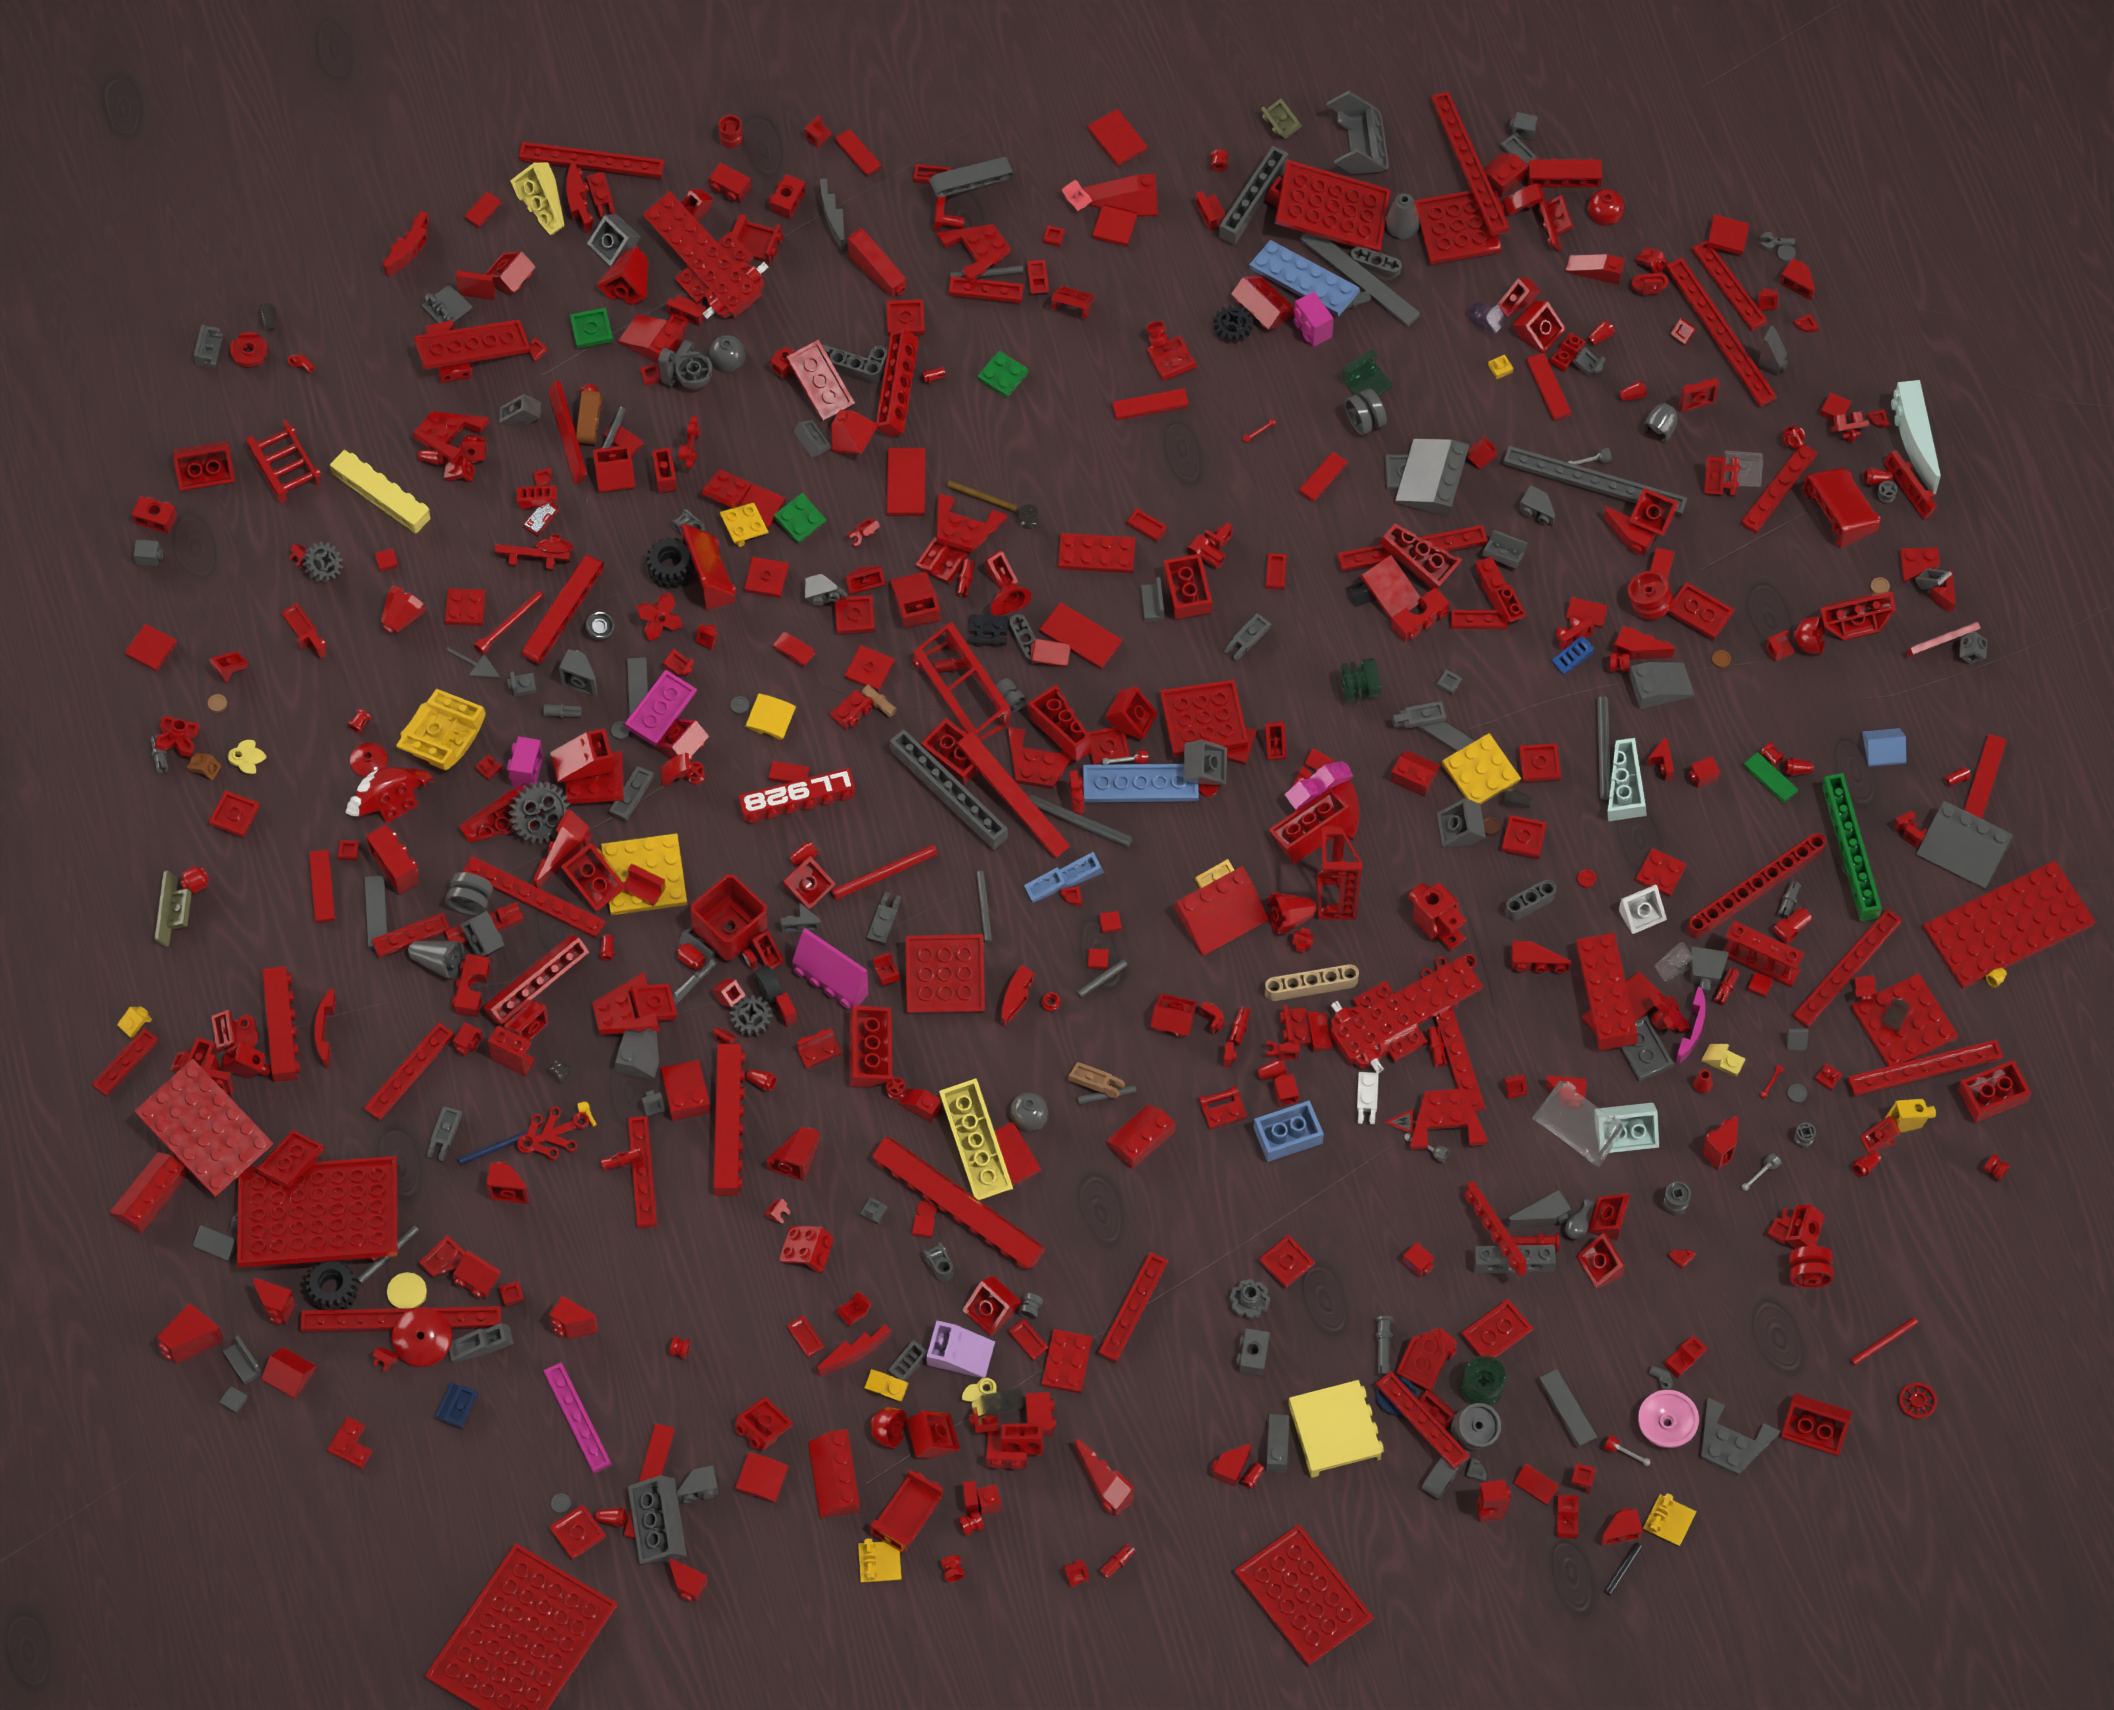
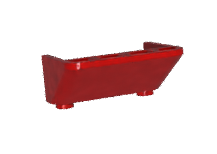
[681,523,737,610]

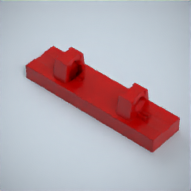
[1883,450,1937,519]
[494,544,572,570]
[445,902,524,946]

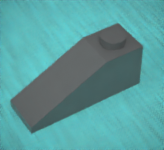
[1758,326,1788,376]
[1507,1190,1571,1228]
[1266,1414,1289,1473]

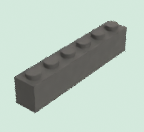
[1219,146,1288,245]

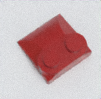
[782,856,836,910]

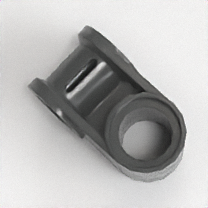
[671,509,705,534]
[922,1242,954,1282]

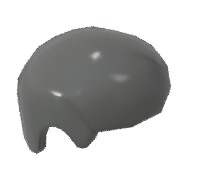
[586,612,615,640]

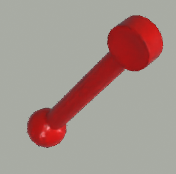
[1243,419,1276,443]
[1760,1065,1784,1098]

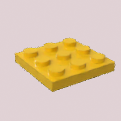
[1441,733,1521,805]

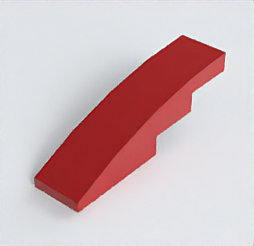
[817,1324,891,1377]

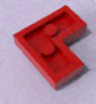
[327,1416,373,1470]

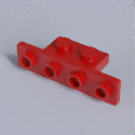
[1538,188,1574,251]

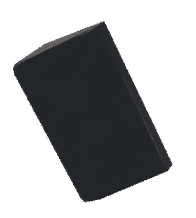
[1346,581,1376,607]

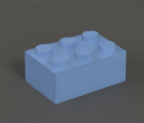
[1254,1100,1324,1162]

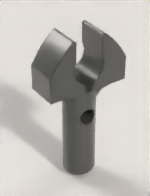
[1760,232,1795,251]

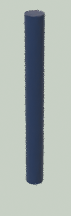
[458,1130,528,1165]

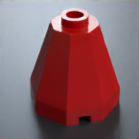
[381,585,427,634]
[1267,892,1316,934]

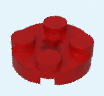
[230,332,268,367]

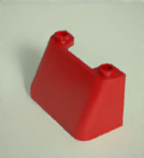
[1802,467,1881,549]

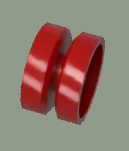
[1628,571,1674,619]
[1789,1246,1834,1288]

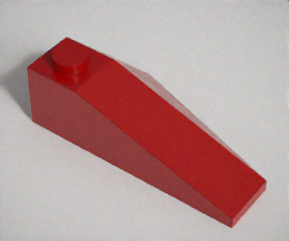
[1083,174,1158,217]

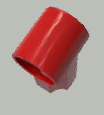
[1186,534,1226,569]
[1773,907,1812,944]

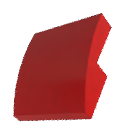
[1147,335,1197,381]
[915,537,969,585]
[735,1452,789,1503]

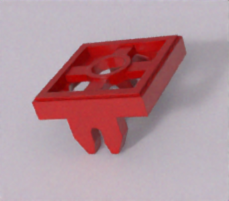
[1051,285,1095,318]

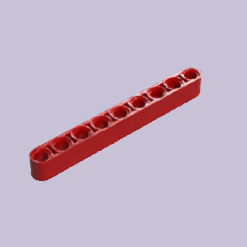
[1688,833,1826,939]

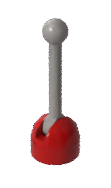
[1102,750,1148,765]
[1603,1434,1650,1466]

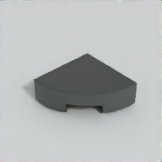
[1466,1457,1487,1482]

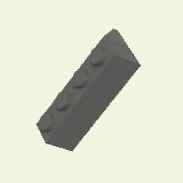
[628,1475,687,1565]

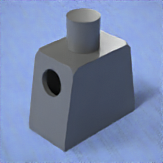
[1690,947,1729,994]

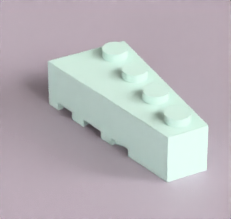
[1608,738,1647,821]

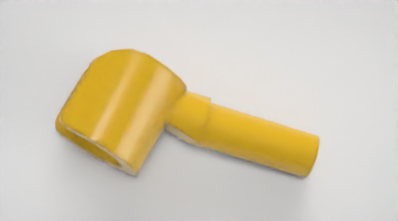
[577,1101,597,1127]

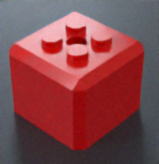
[691,874,768,960]

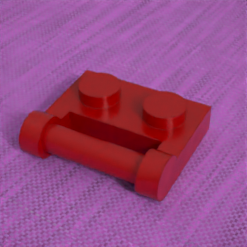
[1199,1086,1247,1130]

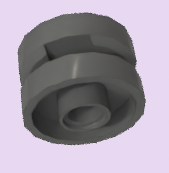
[1345,388,1387,435]
[445,872,493,916]
[1451,1403,1501,1450]

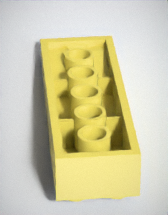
[939,1079,1013,1200]

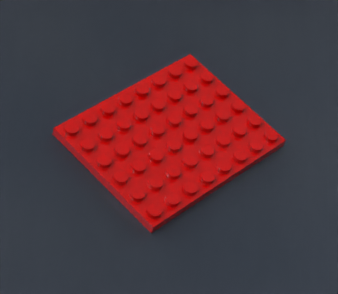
[237,1156,398,1268]
[425,1543,618,1710]

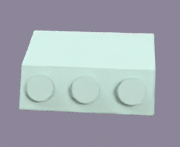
[1595,1103,1659,1154]

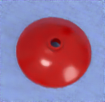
[392,1307,452,1367]

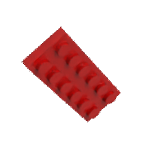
[414,319,531,370]

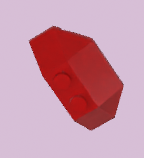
[1820,591,1896,640]

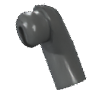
[1649,1365,1673,1390]

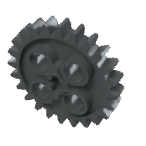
[509,781,570,844]

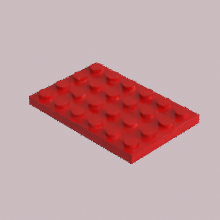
[1275,160,1391,252]
[134,1059,274,1198]
[1234,1524,1374,1666]

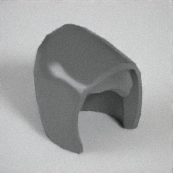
[1643,403,1678,443]

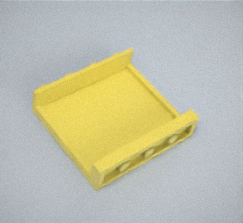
[1289,1380,1384,1478]

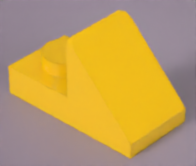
[864,1369,909,1402]

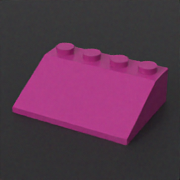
[792,928,869,1009]

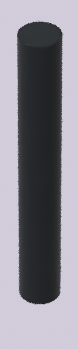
[1604,1542,1643,1596]

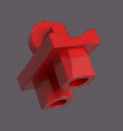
[1831,411,1869,443]

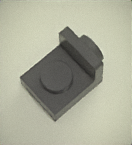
[507,671,537,697]

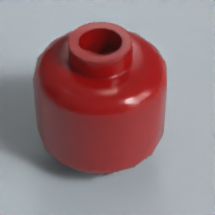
[180,866,210,894]

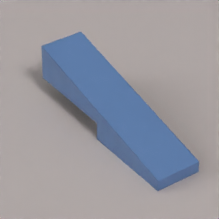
[1024,852,1104,902]

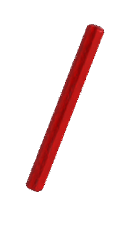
[832,845,937,899]

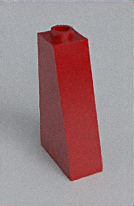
[848,227,907,298]

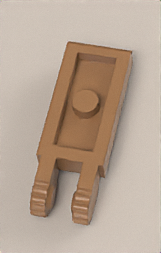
[1068,1062,1125,1098]

